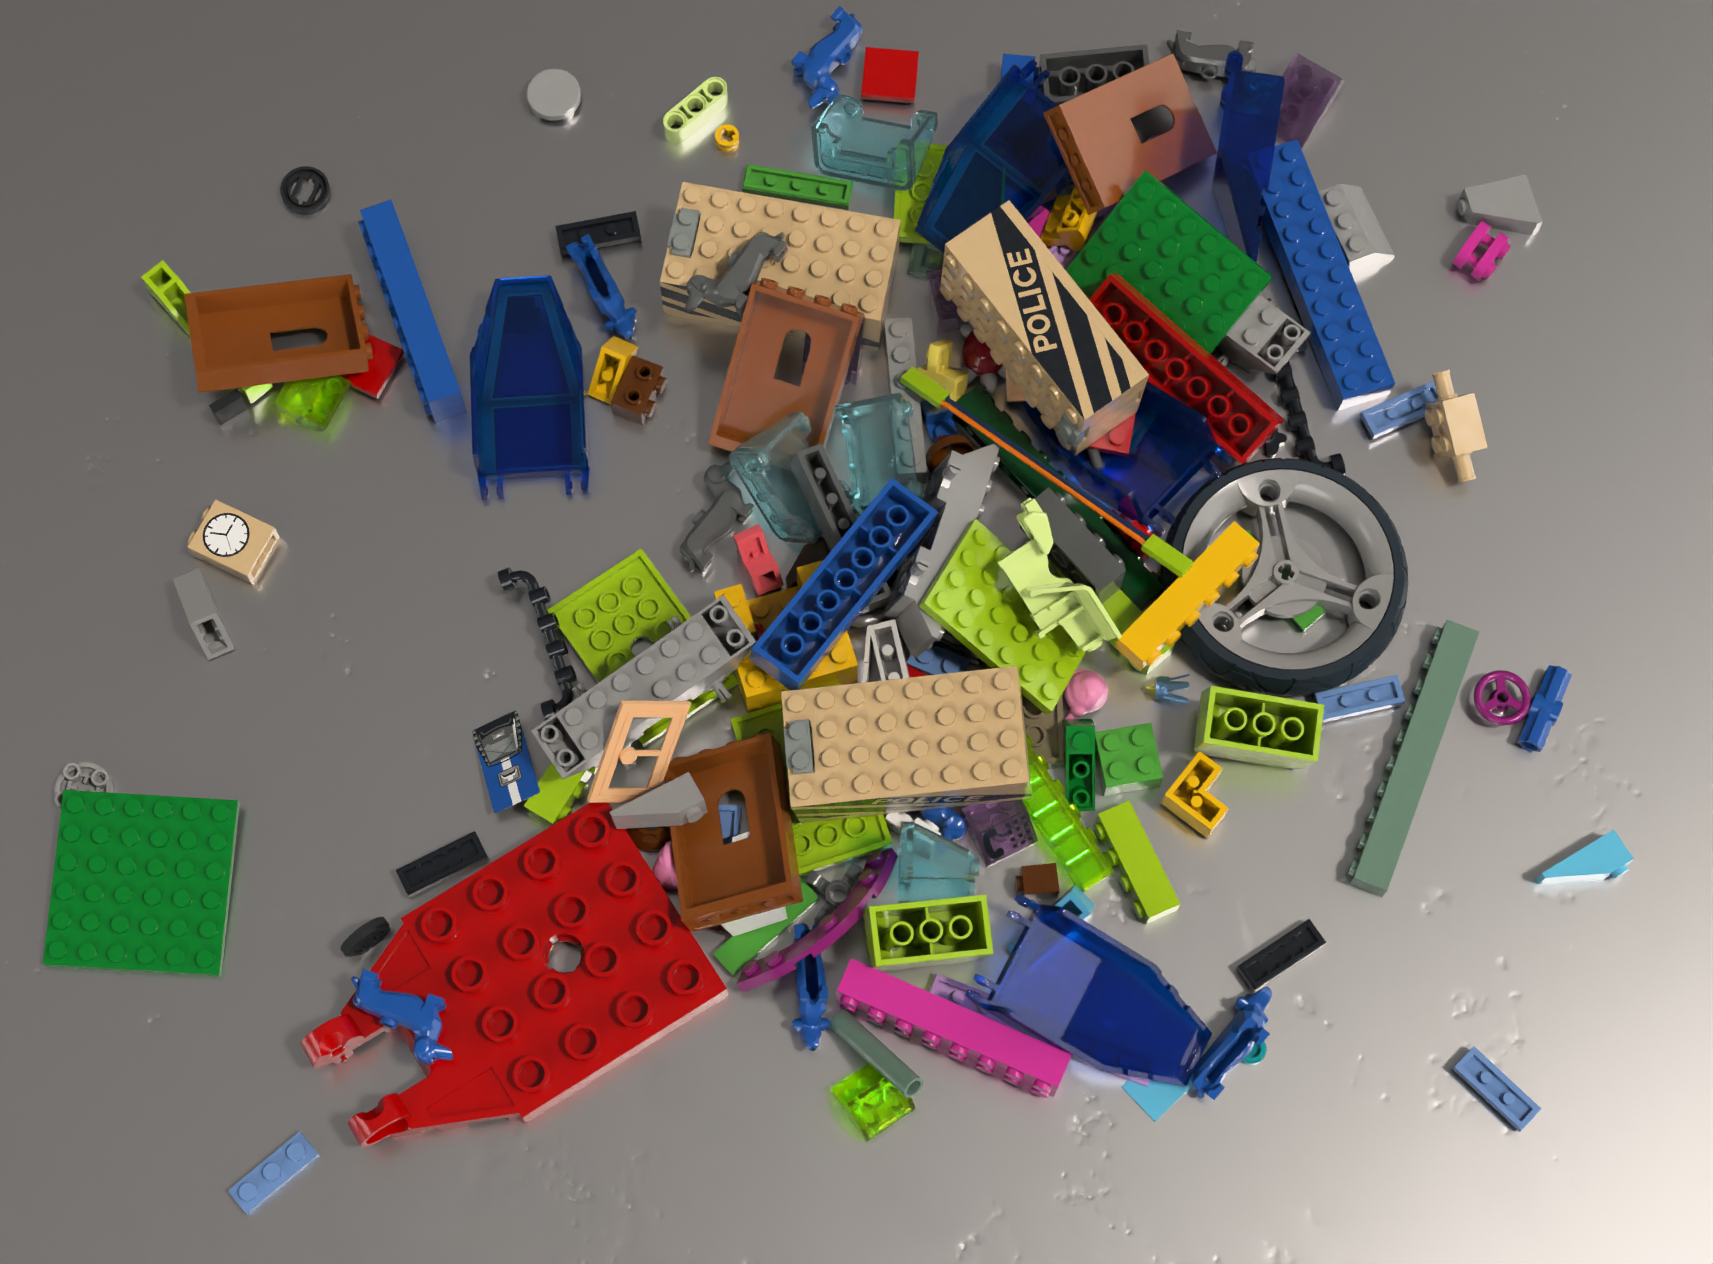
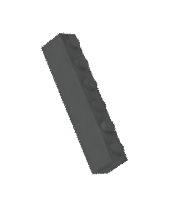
[790,443,892,615]

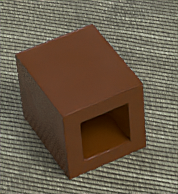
[1015,863,1060,901]

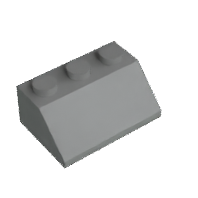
[1319,184,1395,273]

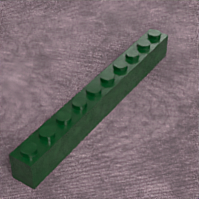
[953,386,1163,611]

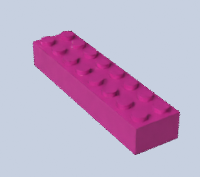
[836,958,1072,1098]

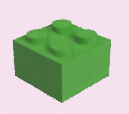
[1095,723,1163,796]

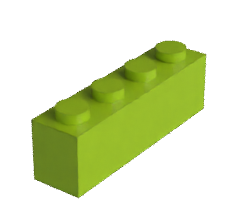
[1094,800,1180,924]

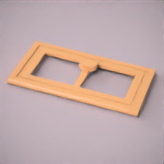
[587,700,691,803]

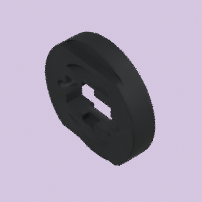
[280,166,330,215]
[340,917,391,957]

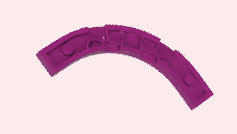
[736,848,898,992]

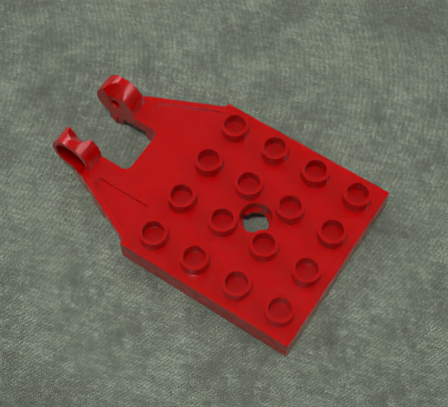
[301,803,728,1147]

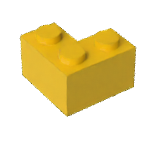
[1161,751,1229,838]

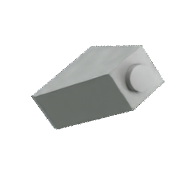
[1457,174,1543,235]
[173,568,235,660]

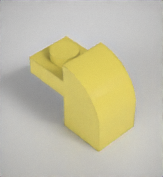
[917,339,969,402]

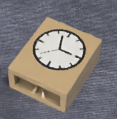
[187,499,280,584]

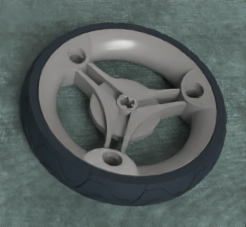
[1161,458,1408,697]

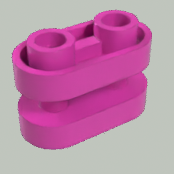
[1452,221,1511,281]

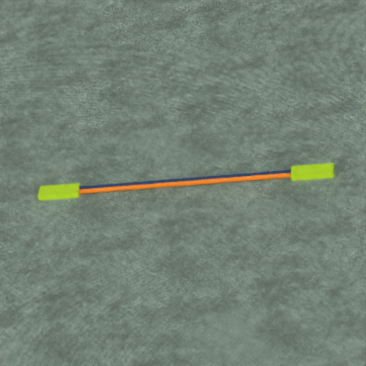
[900,366,1194,578]

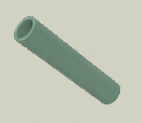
[830,1010,923,1098]

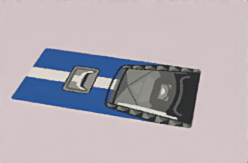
[472,710,540,813]

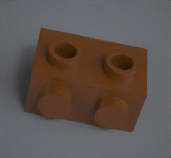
[611,355,667,425]

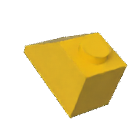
[587,336,638,405]

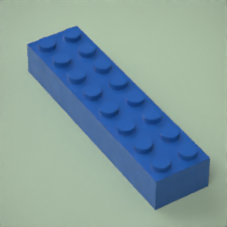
[358,200,467,424]
[749,478,938,691]

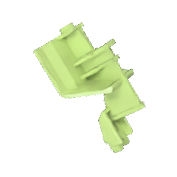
[997,497,1122,652]

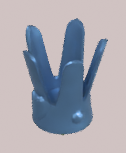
[1147,674,1190,703]

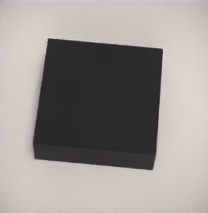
[209,389,248,425]

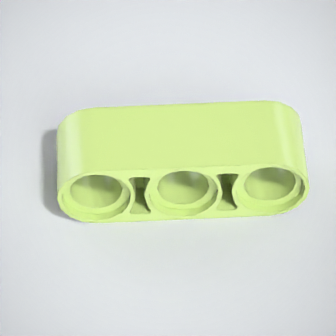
[663,77,728,144]

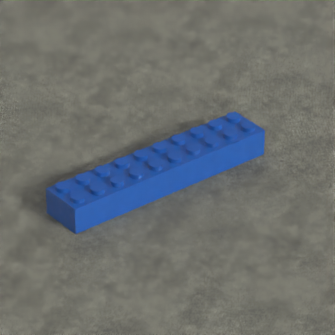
[1242,139,1395,411]

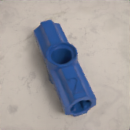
[1517,665,1572,752]

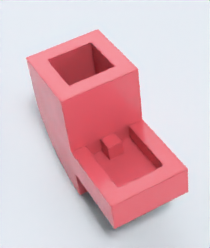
[733,524,784,596]

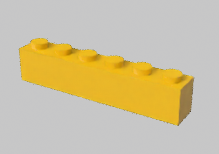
[1115,521,1260,670]

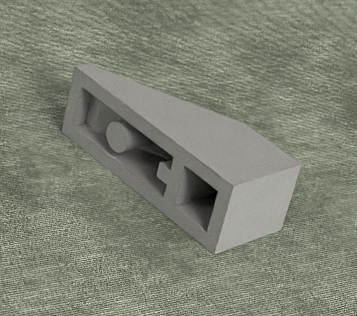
[610,772,708,829]

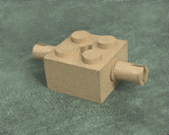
[1425,370,1488,483]

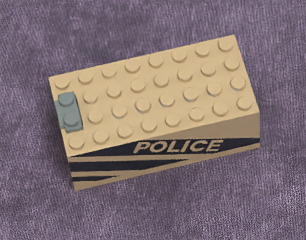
[660,182,901,352]
[940,200,1149,456]
[781,666,1032,823]

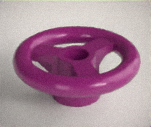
[1474,670,1531,726]

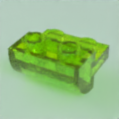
[272,375,351,432]
[831,1063,916,1142]

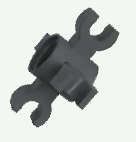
[806,862,869,924]

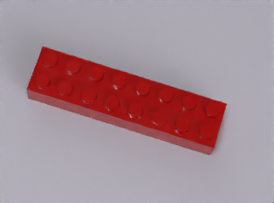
[1089,273,1285,465]

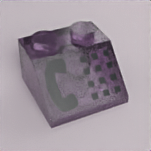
[960,799,1038,868]

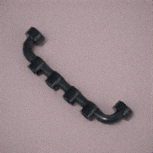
[1273,340,1346,475]
[498,567,577,720]

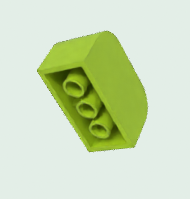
[1194,686,1325,769]
[863,894,994,971]

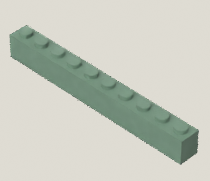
[1348,620,1479,897]

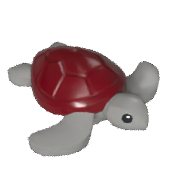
[950,324,1006,394]

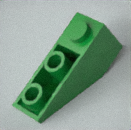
[1063,719,1095,811]

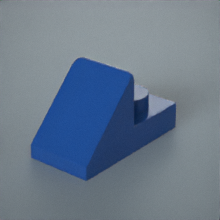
[920,400,958,449]

